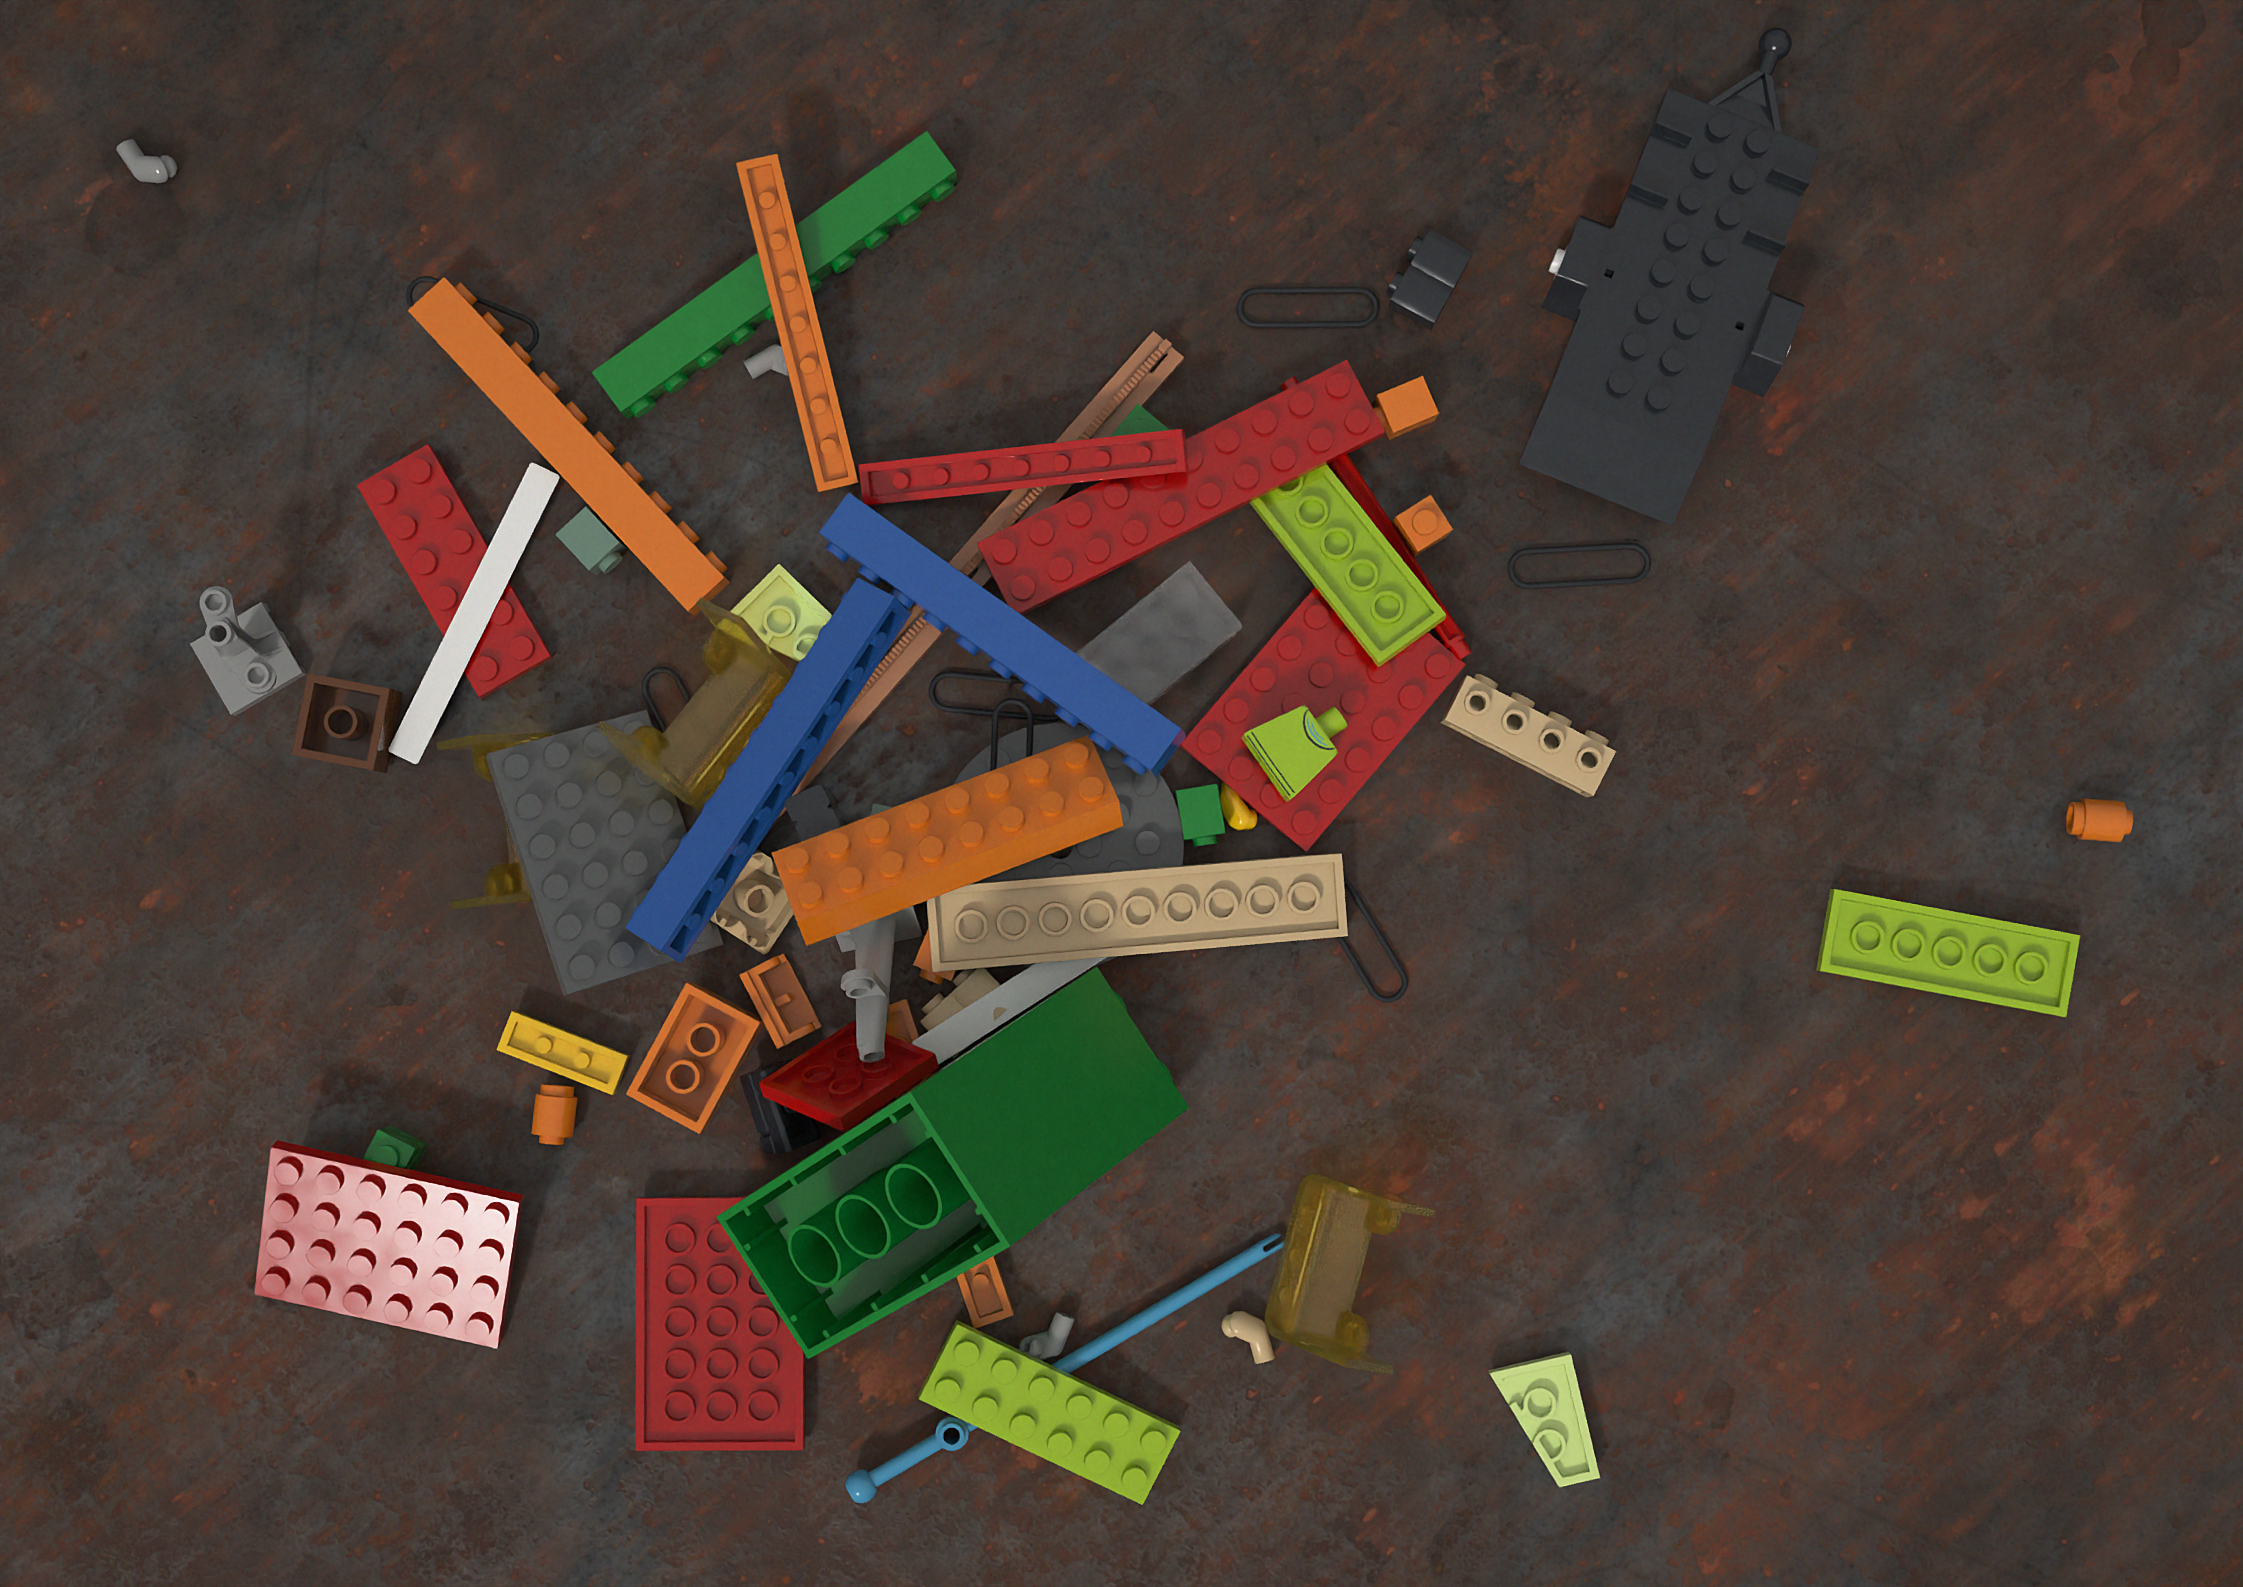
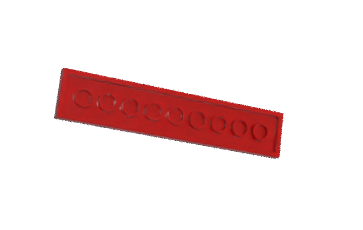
[976,360,1385,615]

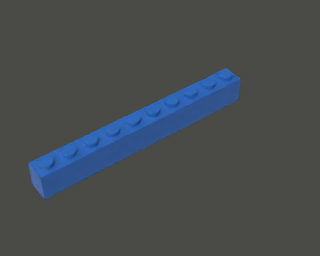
[819,493,1186,777]
[625,578,911,964]

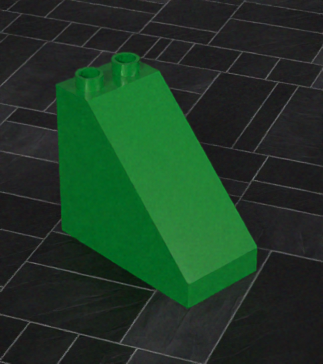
[716,967,1189,1359]

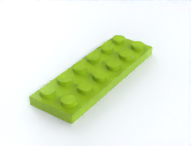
[1250,464,1446,667]
[1816,889,2080,1017]
[918,1320,1181,1505]

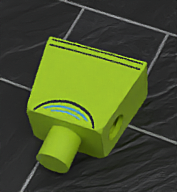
[1241,705,1348,803]

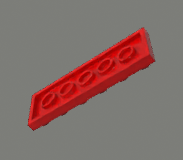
[357,444,553,699]

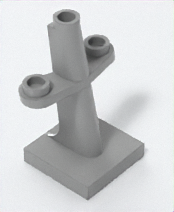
[190,586,307,716]
[835,905,923,1062]

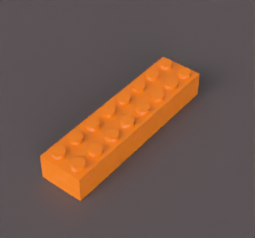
[772,734,1124,946]

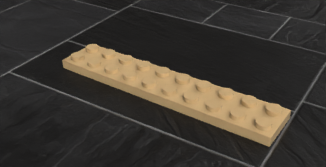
[926,852,1348,972]

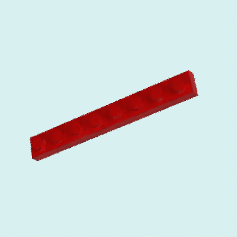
[858,429,1189,505]

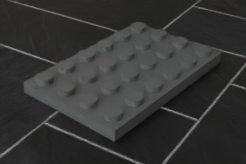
[485,710,724,996]

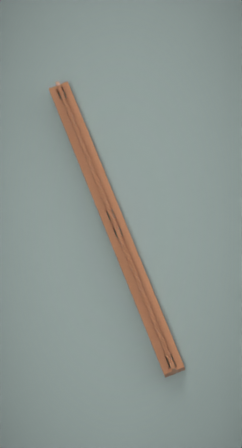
[765,331,1184,836]

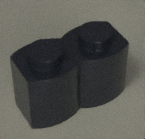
[1386,229,1474,330]

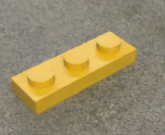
[497,1011,631,1095]

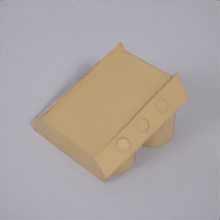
[710,849,794,955]

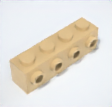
[1440,673,1616,797]

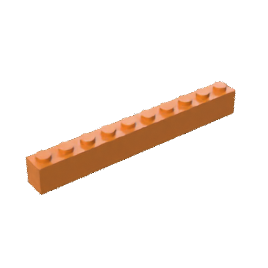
[408,277,730,616]

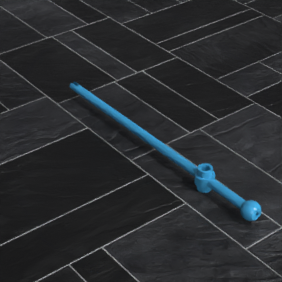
[845,1233,1285,1503]

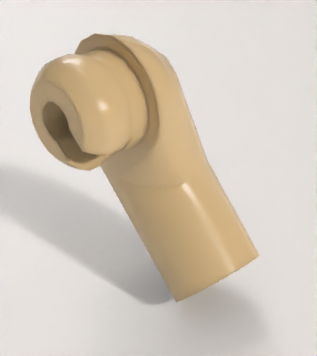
[1221,1311,1275,1364]

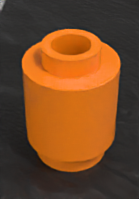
[2066,798,2133,842]
[531,1084,578,1145]

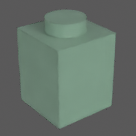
[555,506,626,576]

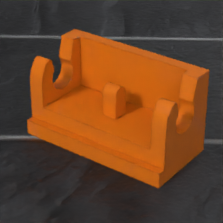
[739,953,822,1049]

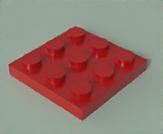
[759,1021,939,1132]

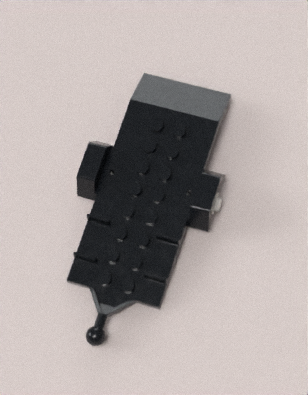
[1518,27,1820,526]

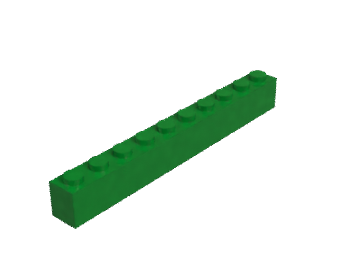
[592,131,958,419]

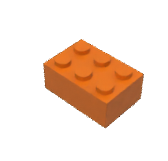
[626,981,764,1134]

